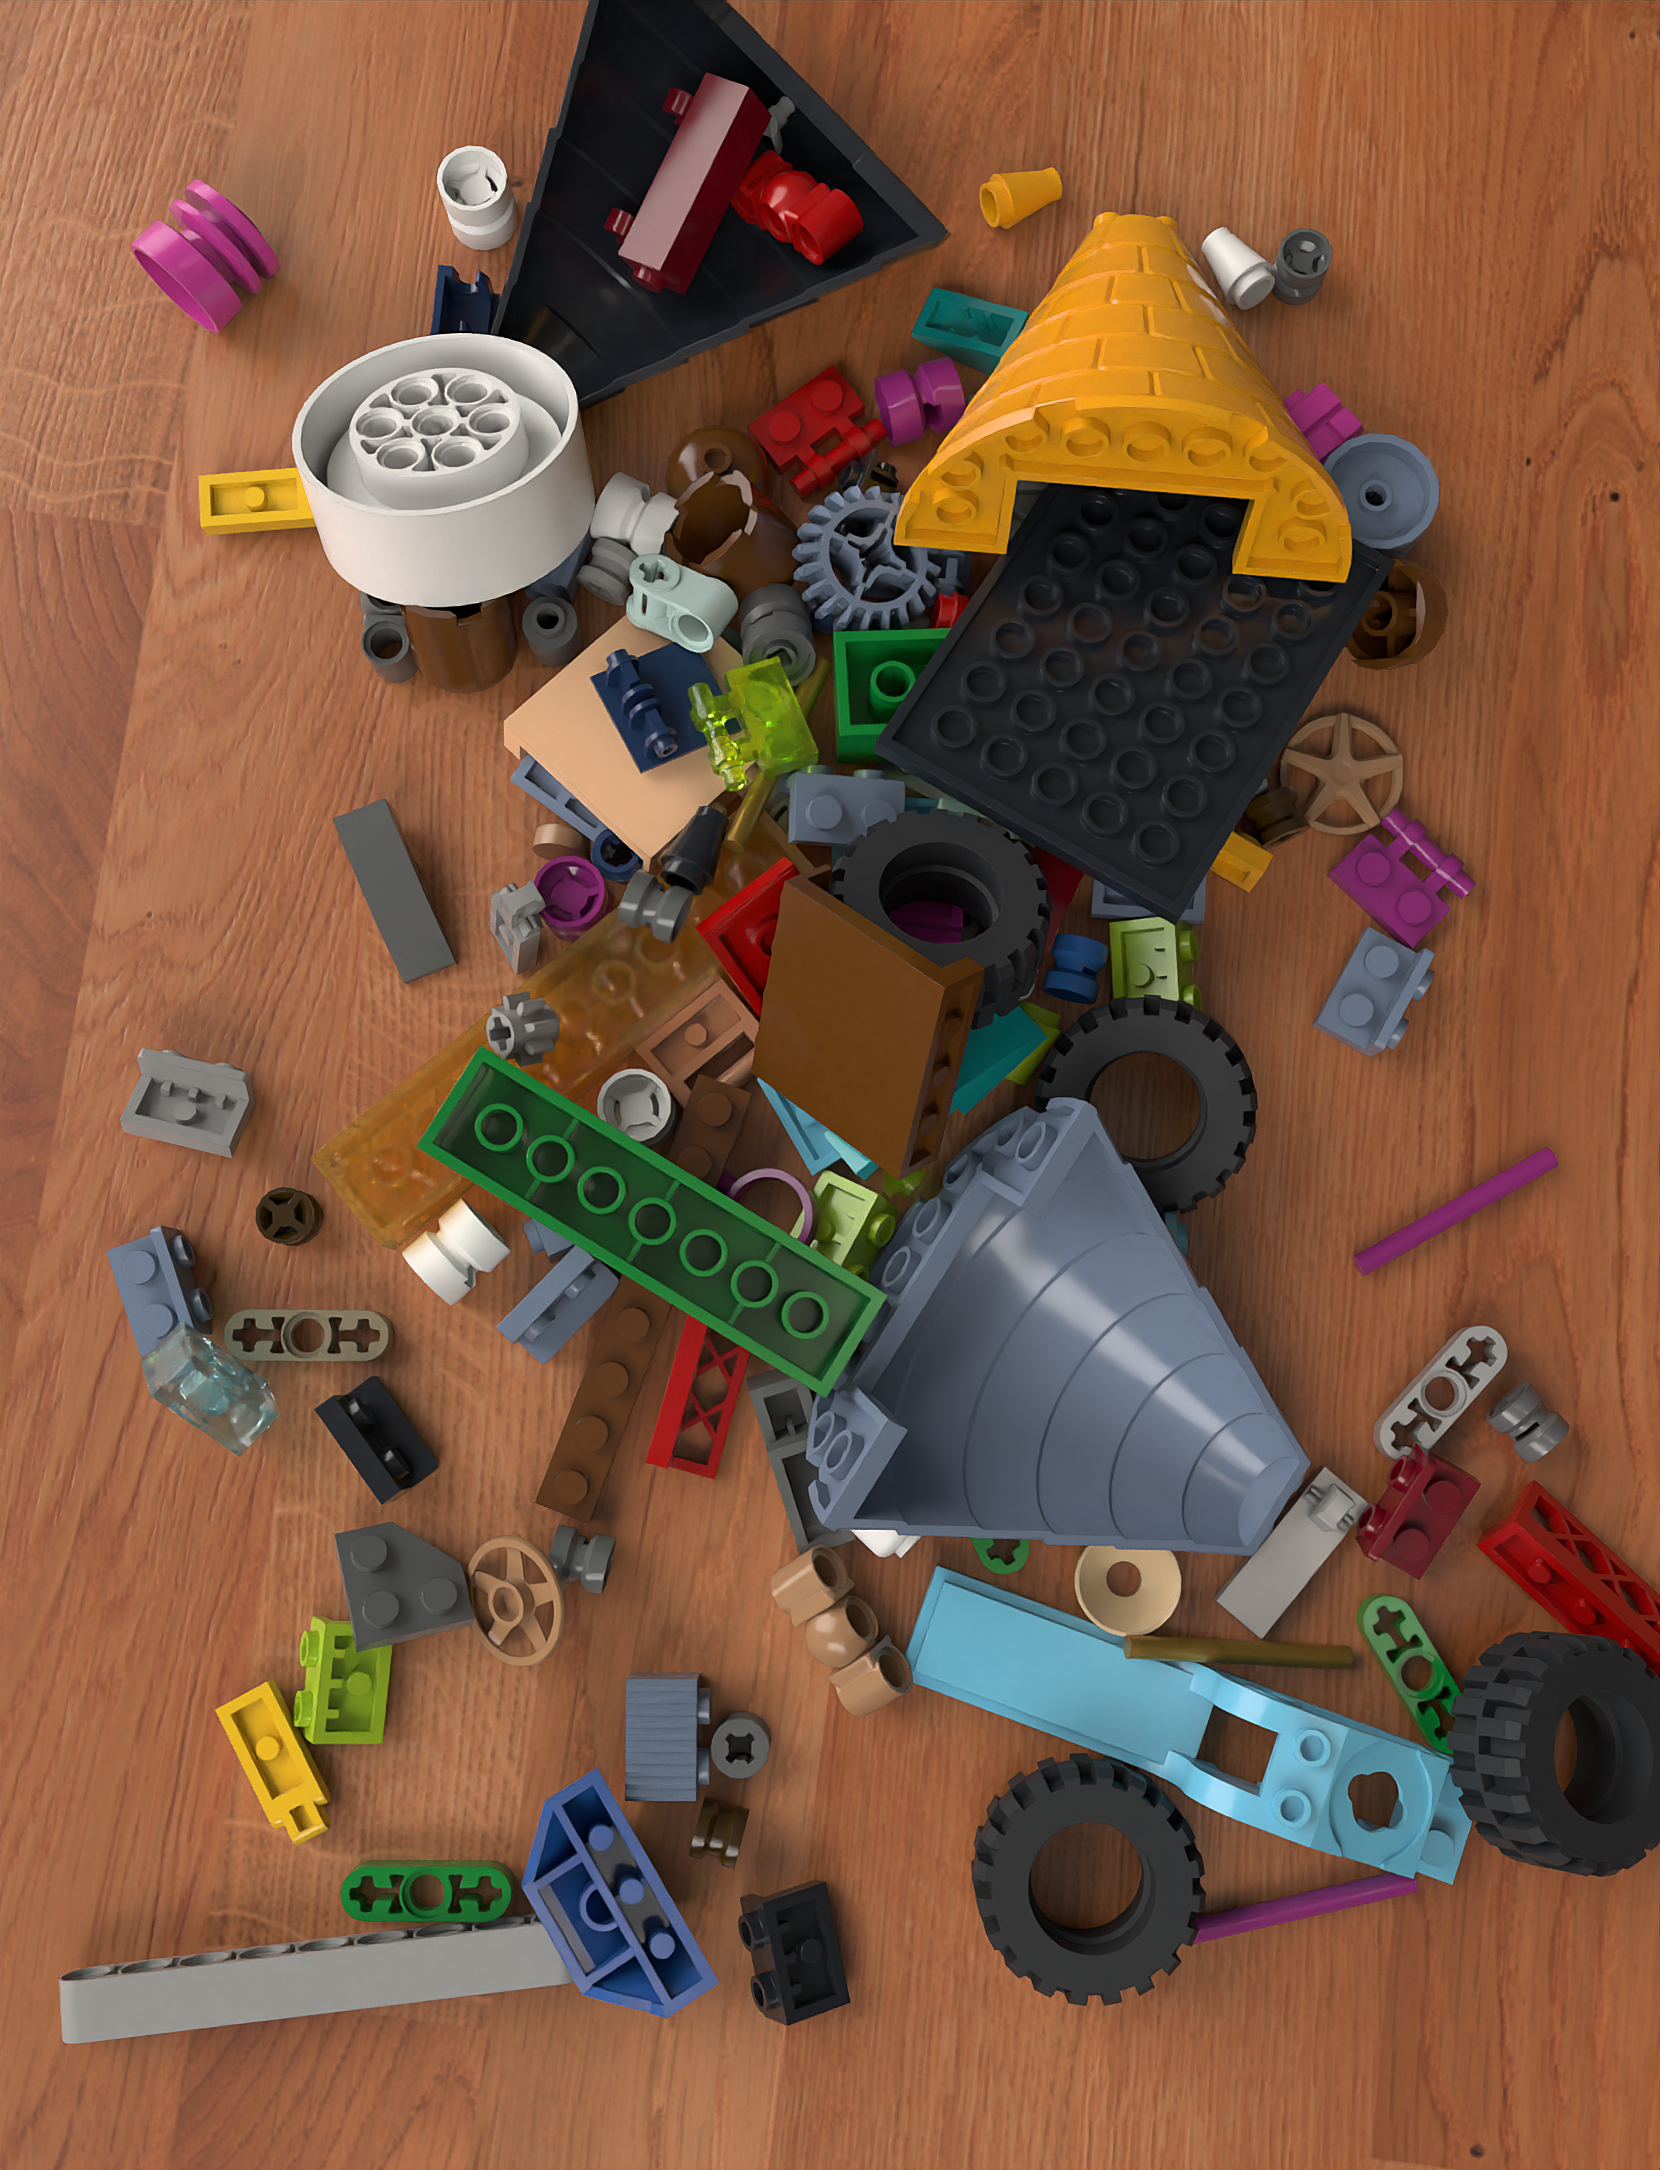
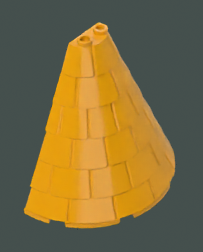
[893,212,1352,583]

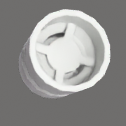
[437,146,518,251]
[590,472,680,558]
[597,1069,677,1149]
[402,1198,512,1306]

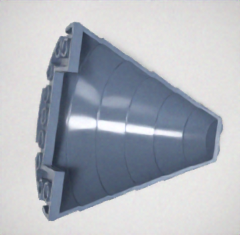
[806,1097,1311,1556]

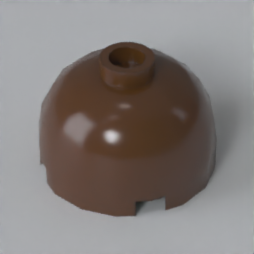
[665,425,773,500]
[1345,557,1449,670]

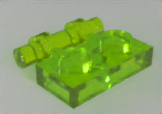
[687,656,819,792]

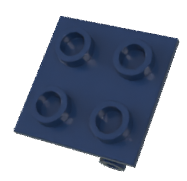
[590,642,742,774]

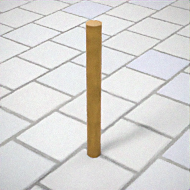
[723,656,832,853]
[1123,1635,1353,1670]

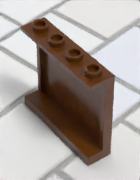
[751,864,985,1181]

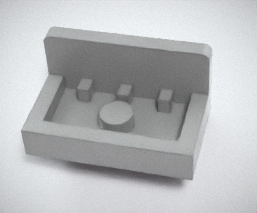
[120,1048,256,1158]

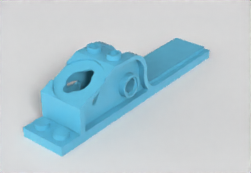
[904,1564,1473,1885]

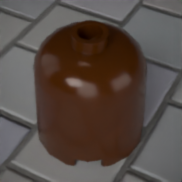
[664,470,802,607]
[399,593,518,694]

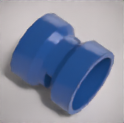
[1042,934,1110,1004]

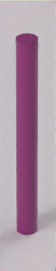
[1352,1147,1558,1276]
[1193,1872,1418,1944]

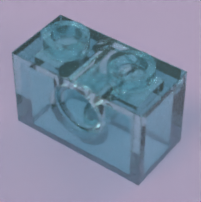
[141,1321,280,1457]

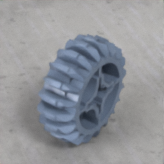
[792,485,942,632]

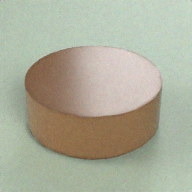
[532,824,591,861]

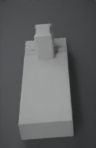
[1213,1466,1369,1639]

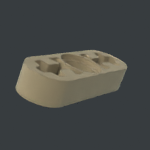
[224,1309,395,1362]

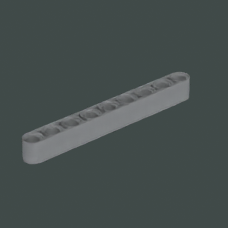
[58,1912,574,2044]

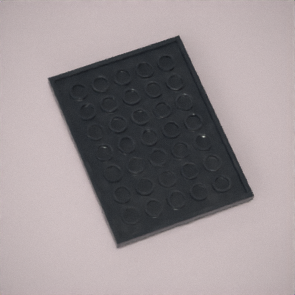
[874,483,1396,926]

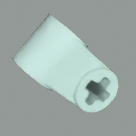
[626,554,738,653]

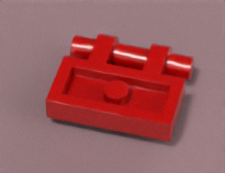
[747,364,888,498]

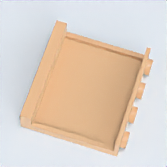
[504,605,803,874]

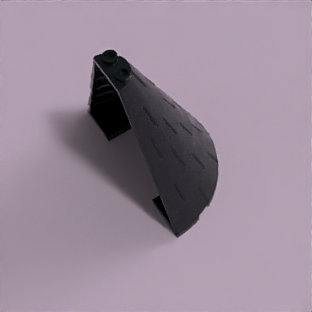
[490,0,951,412]

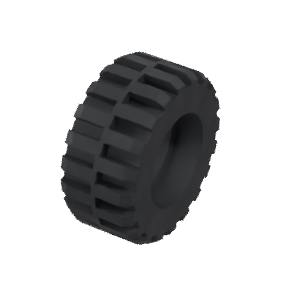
[828,808,1052,1031]
[1034,994,1258,1219]
[1447,1631,1660,1877]
[971,1753,1206,2006]

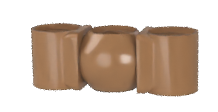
[770,1544,913,1718]

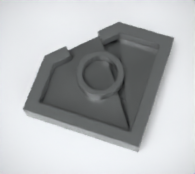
[334,1522,474,1653]

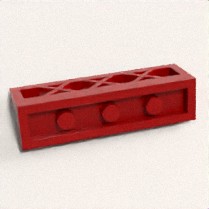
[645,1314,751,1480]
[1477,1480,1660,1678]

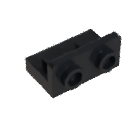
[314,1376,440,1505]
[738,1879,851,2026]

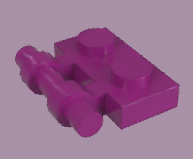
[1327,807,1477,949]

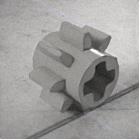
[486,992,560,1067]

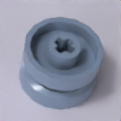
[1323,433,1439,559]

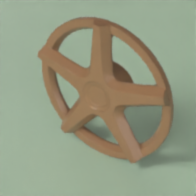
[1279,713,1403,836]
[465,1534,569,1667]

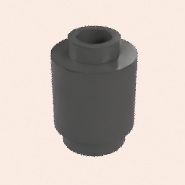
[522,596,583,667]

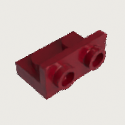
[1355,1443,1481,1580]

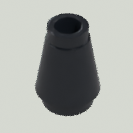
[660,806,729,896]

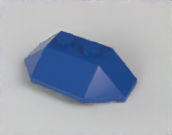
[521,1767,719,2018]

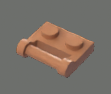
[635,978,759,1110]

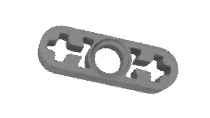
[1373,1326,1507,1461]

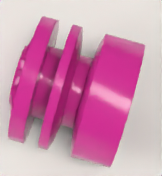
[130,179,281,335]

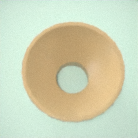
[1074,1546,1181,1636]

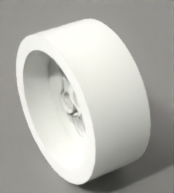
[292,333,595,607]

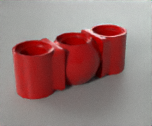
[730,150,864,265]

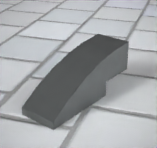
[332,798,457,984]
[747,1369,856,1555]

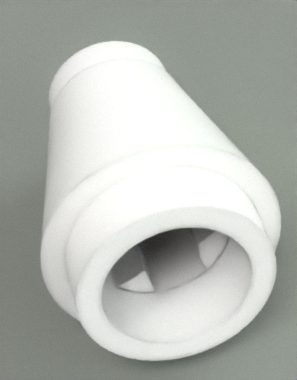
[1201,227,1275,310]

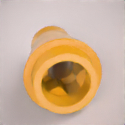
[979,167,1062,229]

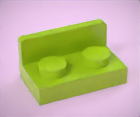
[1109,917,1202,1012]
[790,1169,899,1282]
[293,1616,393,1744]

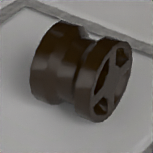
[1243,786,1311,849]
[255,1187,323,1246]
[689,1796,750,1869]

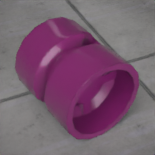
[874,356,966,447]
[533,856,613,943]

